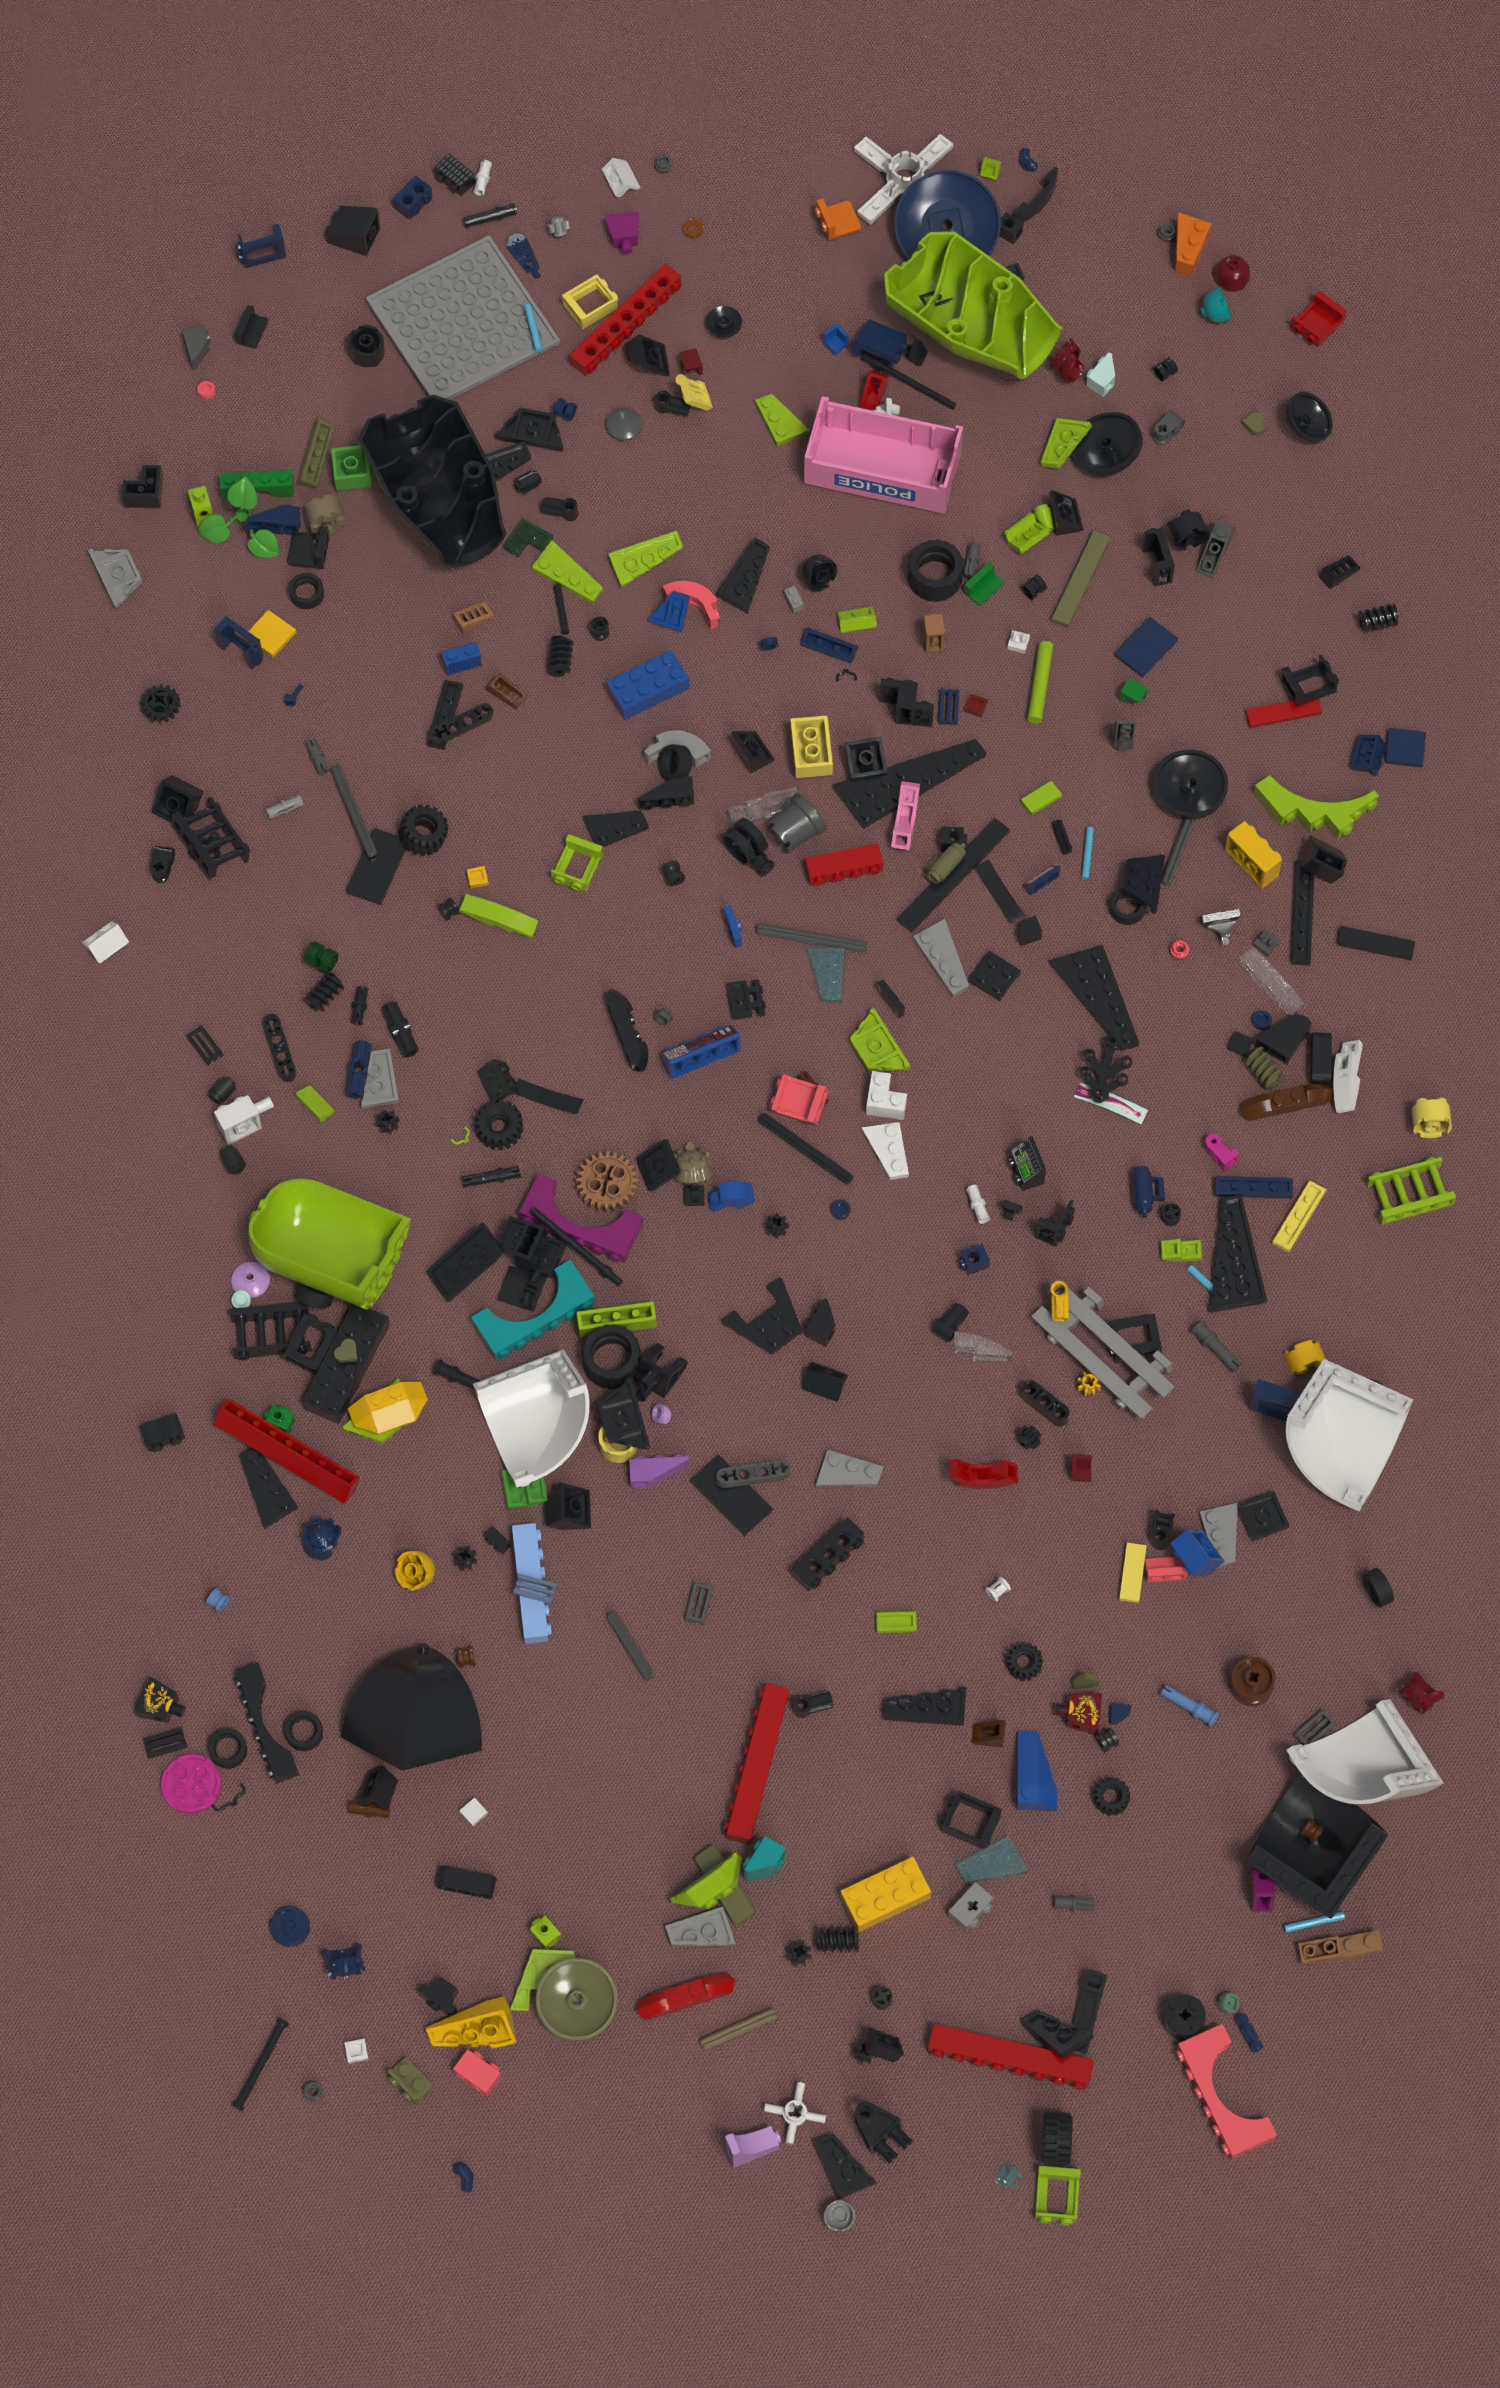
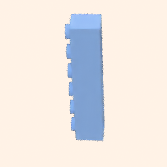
[512,1523,552,1644]

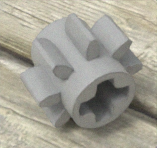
[547,216,570,237]

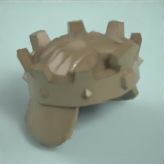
[674,1142,712,1184]

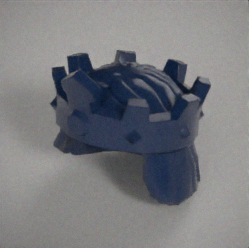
[302,1516,342,1560]
[322,1944,366,1979]

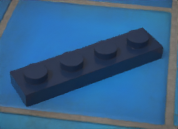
[1215,1176,1293,1199]

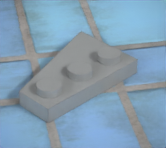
[361,1049,399,1109]
[816,1450,884,1487]
[665,1906,736,1947]

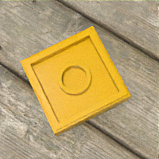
[247,610,297,658]

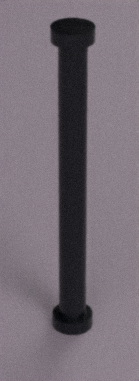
[232,2018,289,2112]

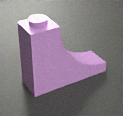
[725,2126,781,2168]

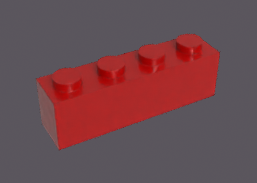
[805,843,883,886]

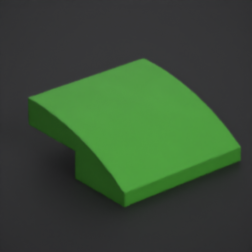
[500,1470,548,1510]

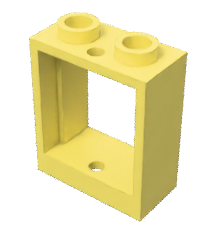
[562,275,618,330]

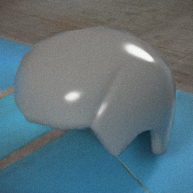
[824,2200,855,2232]

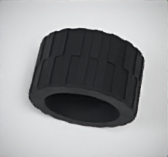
[908,540,963,602]
[582,1324,641,1390]

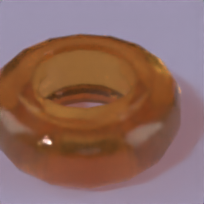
[682,218,705,239]

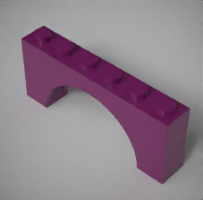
[519,1174,644,1263]

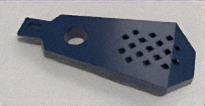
[506,233,541,279]

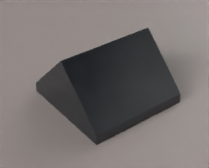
[1048,490,1084,536]
[731,731,775,774]
[845,736,888,779]

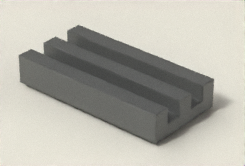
[685,1582,713,1625]
[1294,1709,1337,1745]

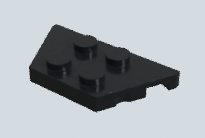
[495,408,564,451]
[1121,855,1165,914]
[598,1378,650,1450]

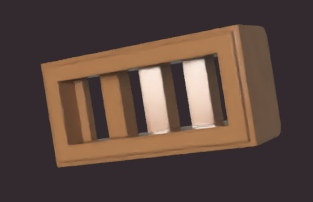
[453,601,495,633]

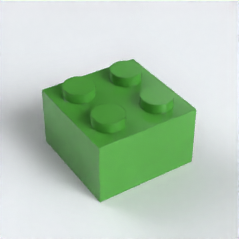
[331,445,372,491]

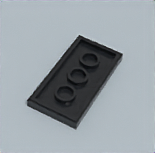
[346,828,407,905]
[426,1223,506,1302]
[691,1455,773,1537]

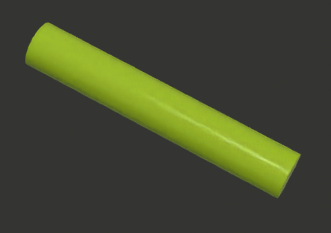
[1027,641,1054,724]

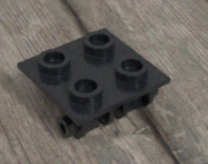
[497,1266,547,1312]

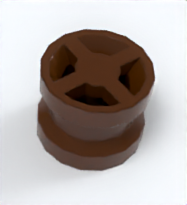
[457,1646,476,1668]
[1299,1818,1324,1844]

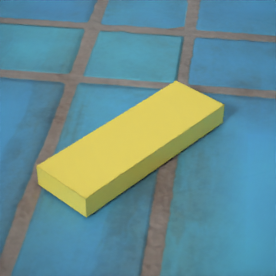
[1119,1543,1147,1603]

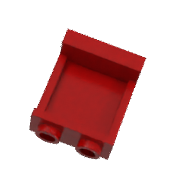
[1290,290,1347,347]

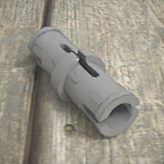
[265,795,304,820]

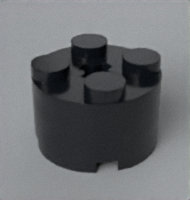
[348,325,385,367]
[1167,510,1210,551]
[1163,1995,1206,2041]

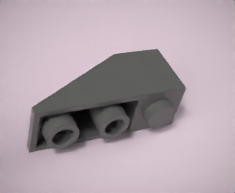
[1196,520,1236,577]
[1114,721,1136,751]

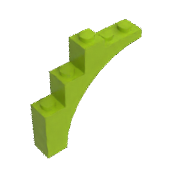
[1254,775,1379,838]

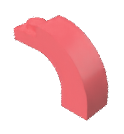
[663,581,720,629]

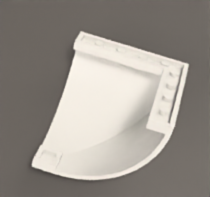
[473,1349,589,1487]
[1286,1359,1413,1512]
[1287,1699,1444,1804]

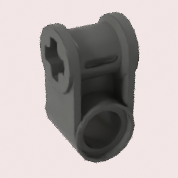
[1153,410,1185,445]

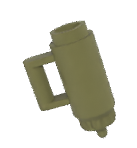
[924,843,966,884]

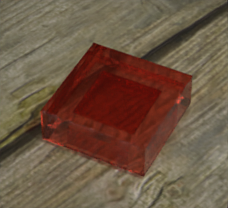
[964,694,988,718]

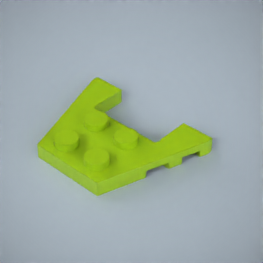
[510,1949,576,2011]

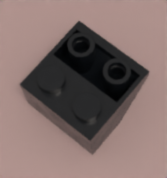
[1300,835,1347,883]

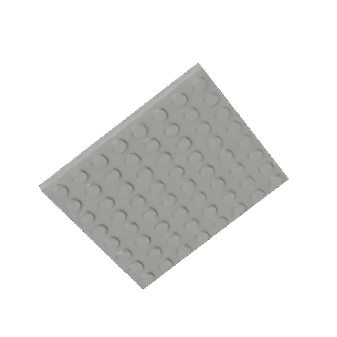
[366,235,560,400]

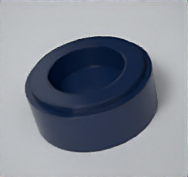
[759,637,779,651]
[1252,1011,1272,1030]
[831,1200,851,1220]

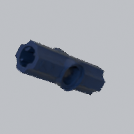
[346,1040,372,1099]

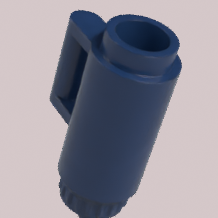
[1132,1166,1165,1218]

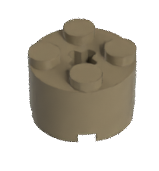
[305,495,346,536]

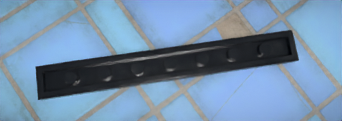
[898,818,1010,933]

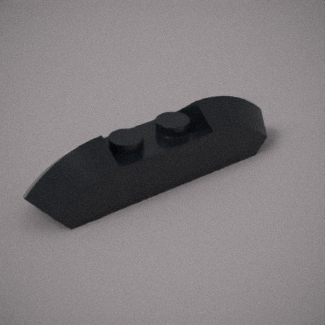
[606,989,648,1072]

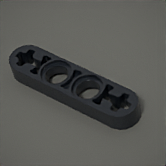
[429,703,494,745]
[263,1014,296,1082]

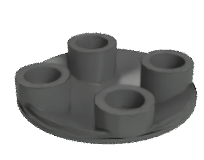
[606,408,642,442]

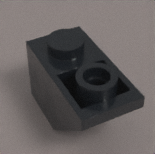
[804,1298,835,1347]

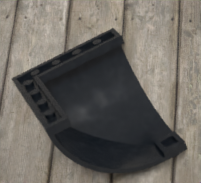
[341,1643,482,1771]
[1246,1772,1389,1919]

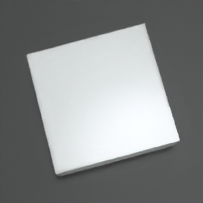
[459,1798,488,1827]
[344,2038,369,2064]

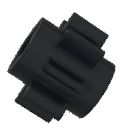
[376,1110,400,1134]
[765,1213,789,1238]
[1017,1425,1041,1449]
[453,1546,478,1571]
[787,1941,812,1967]
[853,2039,877,2065]

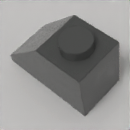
[182,326,211,370]

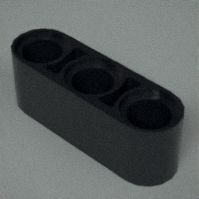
[1311,1032,1332,1085]
[1021,1380,1069,1427]
[435,1866,497,1899]

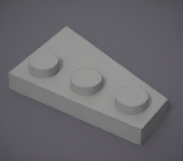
[1199,1503,1238,1568]

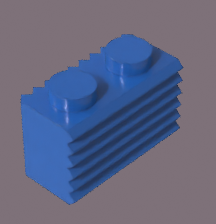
[441,642,482,676]

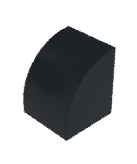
[1019,915,1042,946]

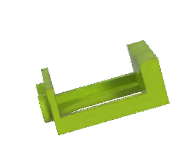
[551,834,603,892]
[1035,2166,1081,2226]

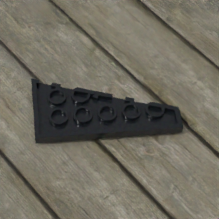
[1049,945,1139,1051]
[1210,1195,1267,1313]

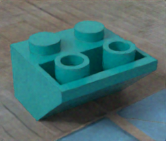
[743,1836,786,1882]

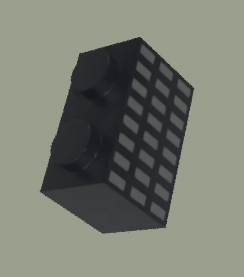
[434,154,475,196]

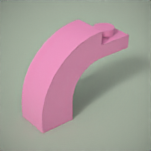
[891,781,920,850]

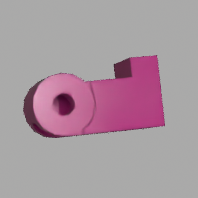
[1205,1133,1239,1171]

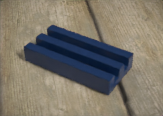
[939,688,959,725]

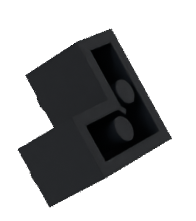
[122,465,163,508]

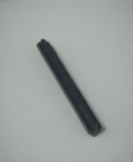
[758,1113,854,1185]

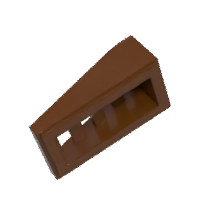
[486,673,528,710]

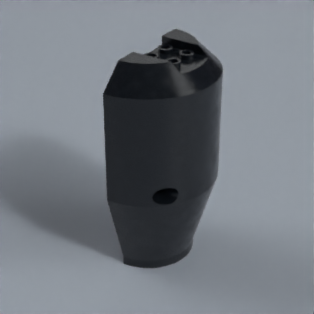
[358,395,506,567]

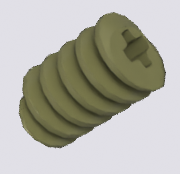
[1246,1047,1286,1089]

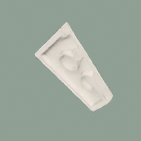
[862,1122,909,1180]

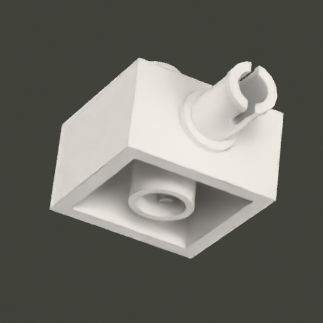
[214,1095,274,1145]

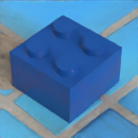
[1170,1529,1225,1576]

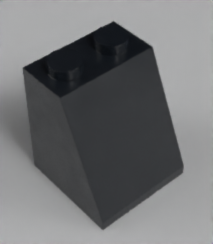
[325,206,381,257]

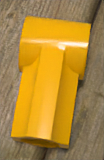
[1050,1281,1069,1322]

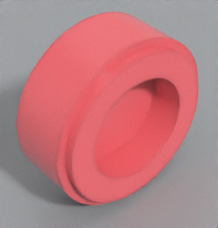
[197,381,216,400]

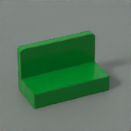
[964,561,1004,606]

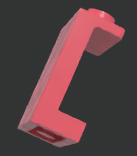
[770,1074,829,1126]

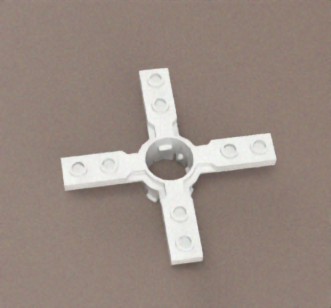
[854,134,953,225]

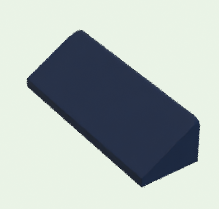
[801,628,859,663]

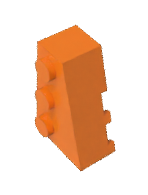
[1175,212,1212,277]

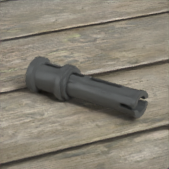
[1191,1320,1242,1372]

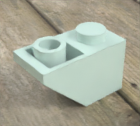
[1086,352,1115,397]

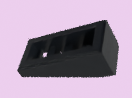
[1319,555,1361,589]

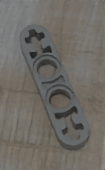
[715,1460,791,1488]

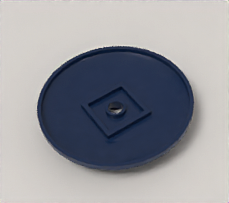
[894,170,1001,260]

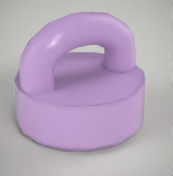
[651,1403,671,1424]

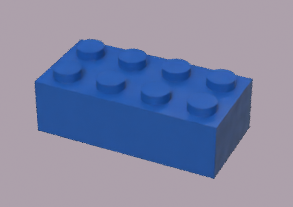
[607,650,689,720]

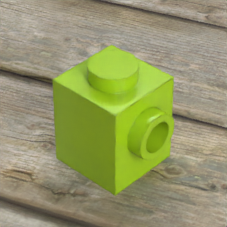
[530,1916,562,1950]

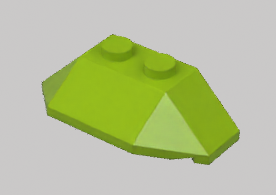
[670,1852,742,1909]

